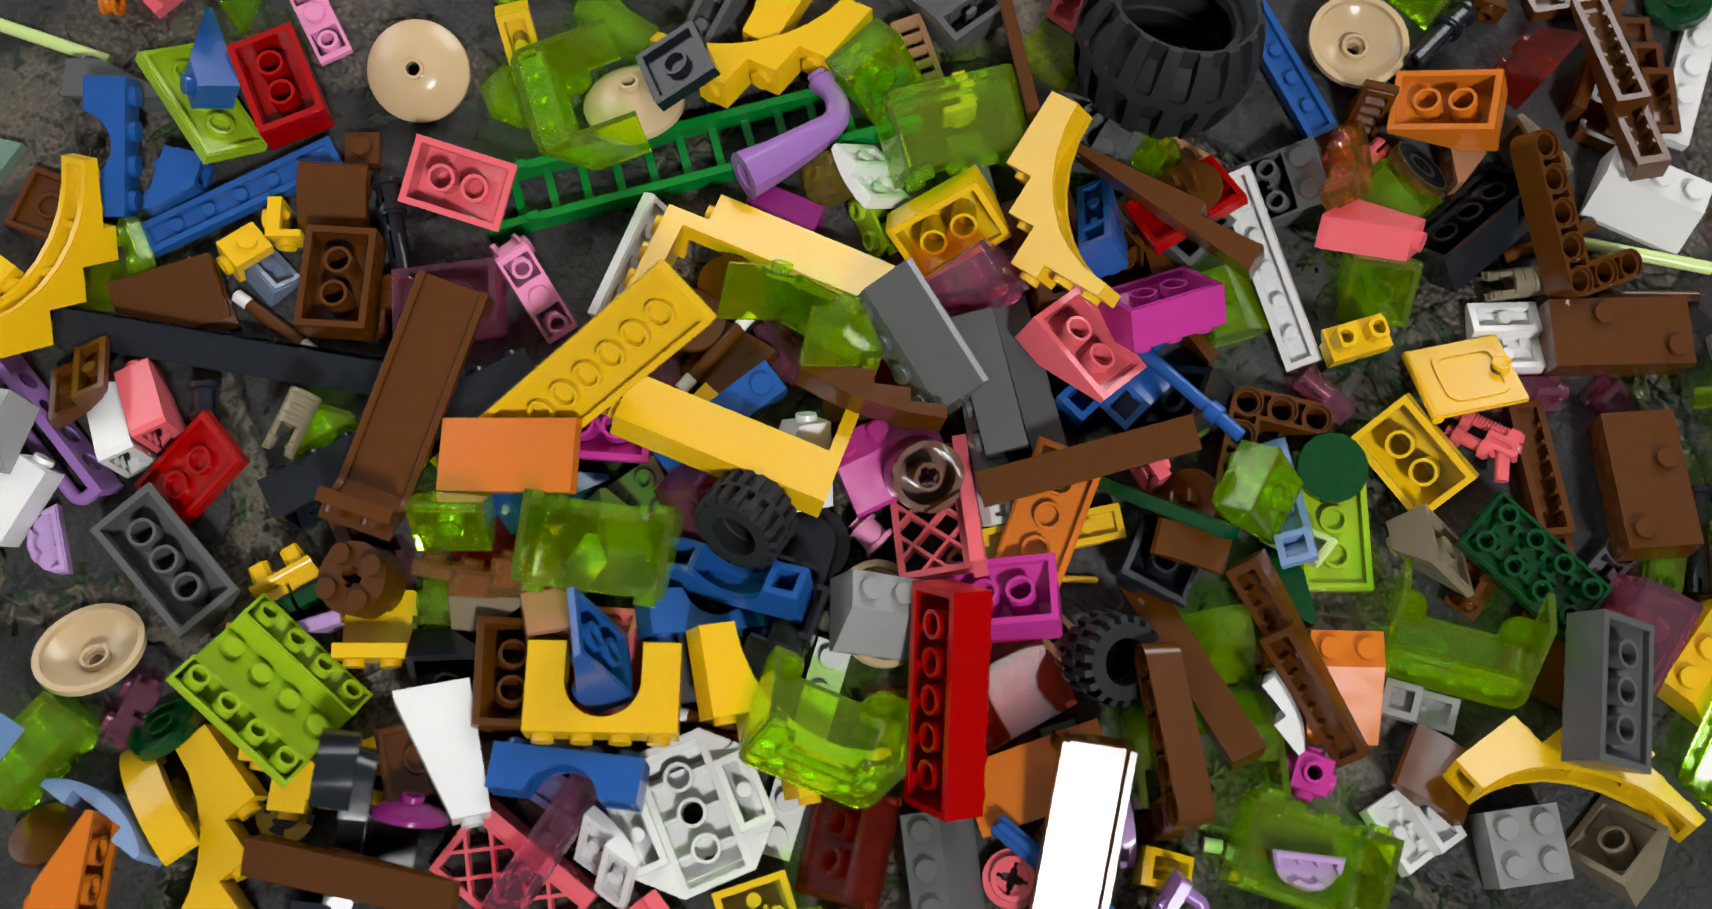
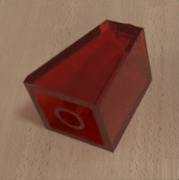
[986,639,1078,755]

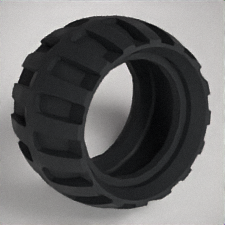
[1073,0,1266,140]

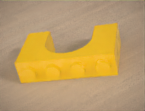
[521,640,684,747]

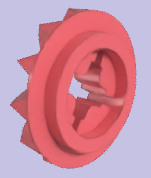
[982,848,1036,909]

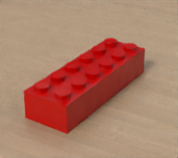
[903,579,994,822]

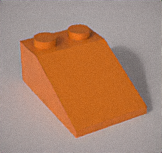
[1386,69,1508,151]
[1302,630,1386,746]
[23,810,120,909]

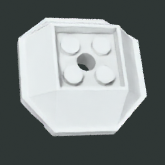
[606,728,776,900]

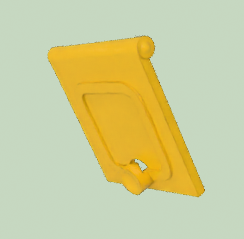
[1401,334,1529,424]

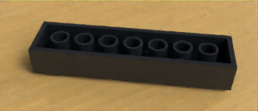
[257,348,535,533]

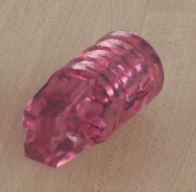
[1290,364,1355,426]

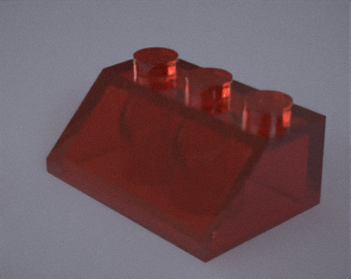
[794,784,902,909]

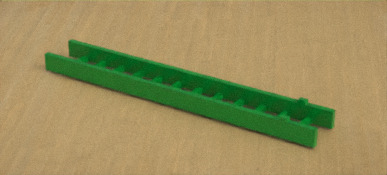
[489,64,922,241]

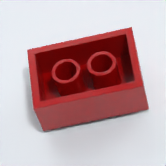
[225,22,336,150]

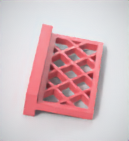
[890,434,989,580]
[429,796,600,909]

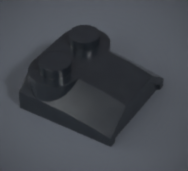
[1116,514,1199,608]

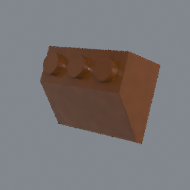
[471,615,531,740]

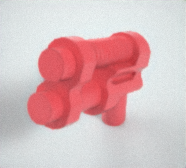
[1444,412,1525,483]

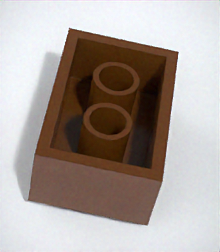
[293,224,387,341]

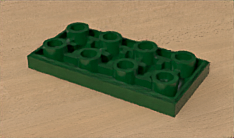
[1453,490,1613,643]

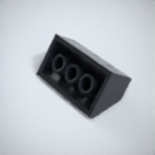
[1408,163,1529,293]

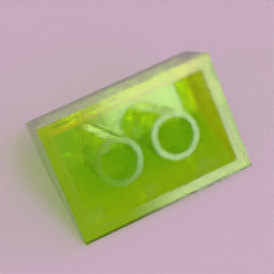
[0,691,105,812]

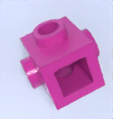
[1279,746,1337,803]

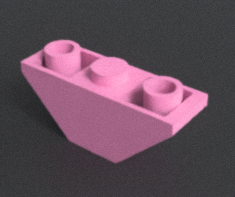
[290,0,354,66]
[495,241,578,345]

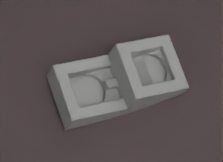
[1382,678,1461,737]

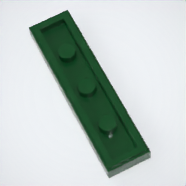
[1097,476,1241,540]

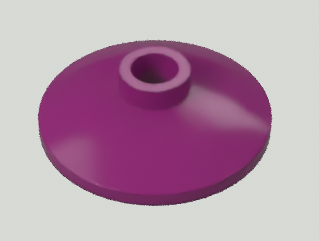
[370,792,449,829]

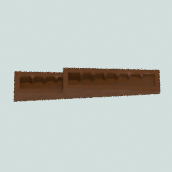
[1569,0,1672,182]
[1077,144,1265,281]
[1505,399,1576,555]
[975,414,1203,508]
[1225,548,1371,768]
[1119,586,1267,772]
[240,833,461,909]

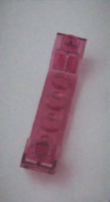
[482,742,619,909]

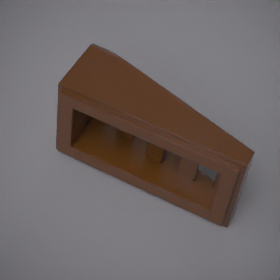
[1342,79,1400,138]

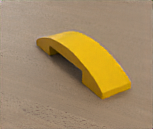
[119,749,201,867]

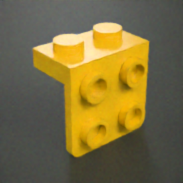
[331,590,420,669]

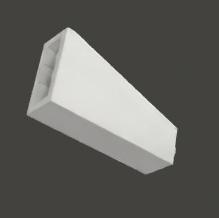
[392,677,491,829]

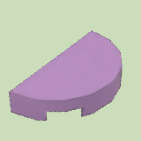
[27,504,74,575]
[296,610,345,638]
[1118,799,1136,869]
[1269,849,1346,892]

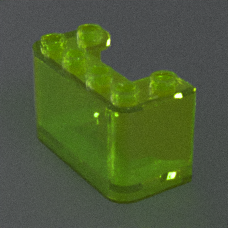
[872,64,1030,192]
[1218,787,1405,909]

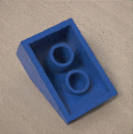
[567,586,636,714]

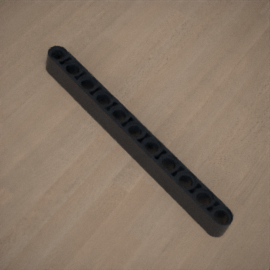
[50,306,384,396]

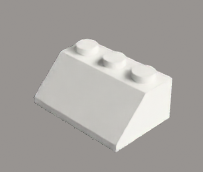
[1578,145,1712,255]

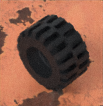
[694,468,799,570]
[1061,609,1159,708]

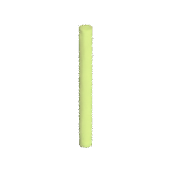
[0,18,114,65]
[1584,237,1712,275]

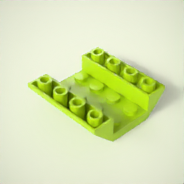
[166,592,373,789]

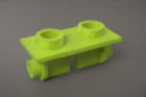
[847,196,899,259]

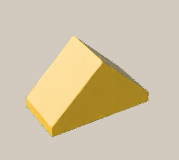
[1131,845,1195,890]

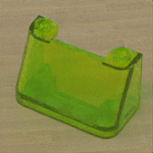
[509,488,684,608]
[738,645,909,808]

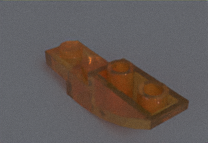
[1319,120,1372,211]
[411,549,568,598]

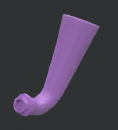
[731,67,850,200]

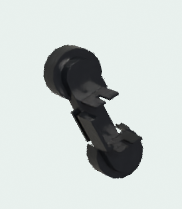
[741,508,851,716]
[290,728,420,909]

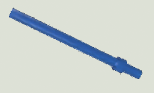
[1097,307,1246,442]

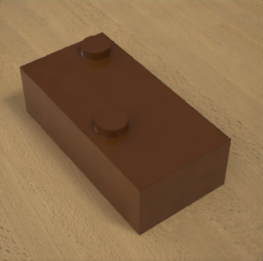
[1537,296,1697,378]
[1587,409,1705,562]

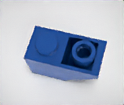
[143,145,216,217]
[1100,362,1172,431]

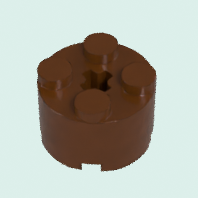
[883,435,965,513]
[315,541,406,619]

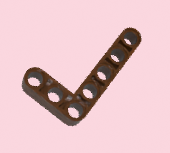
[1509,128,1643,299]
[1211,386,1333,548]
[1134,641,1215,842]

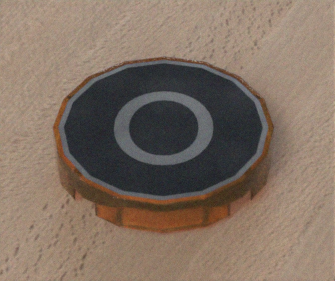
[1388,140,1448,199]

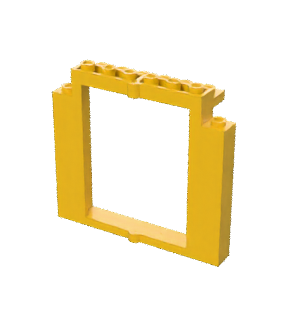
[601,194,896,518]

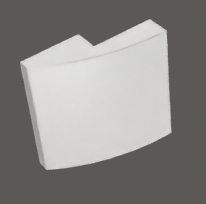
[831,143,911,209]
[1465,302,1547,375]
[1262,668,1305,756]
[1359,788,1467,878]
[574,805,640,909]

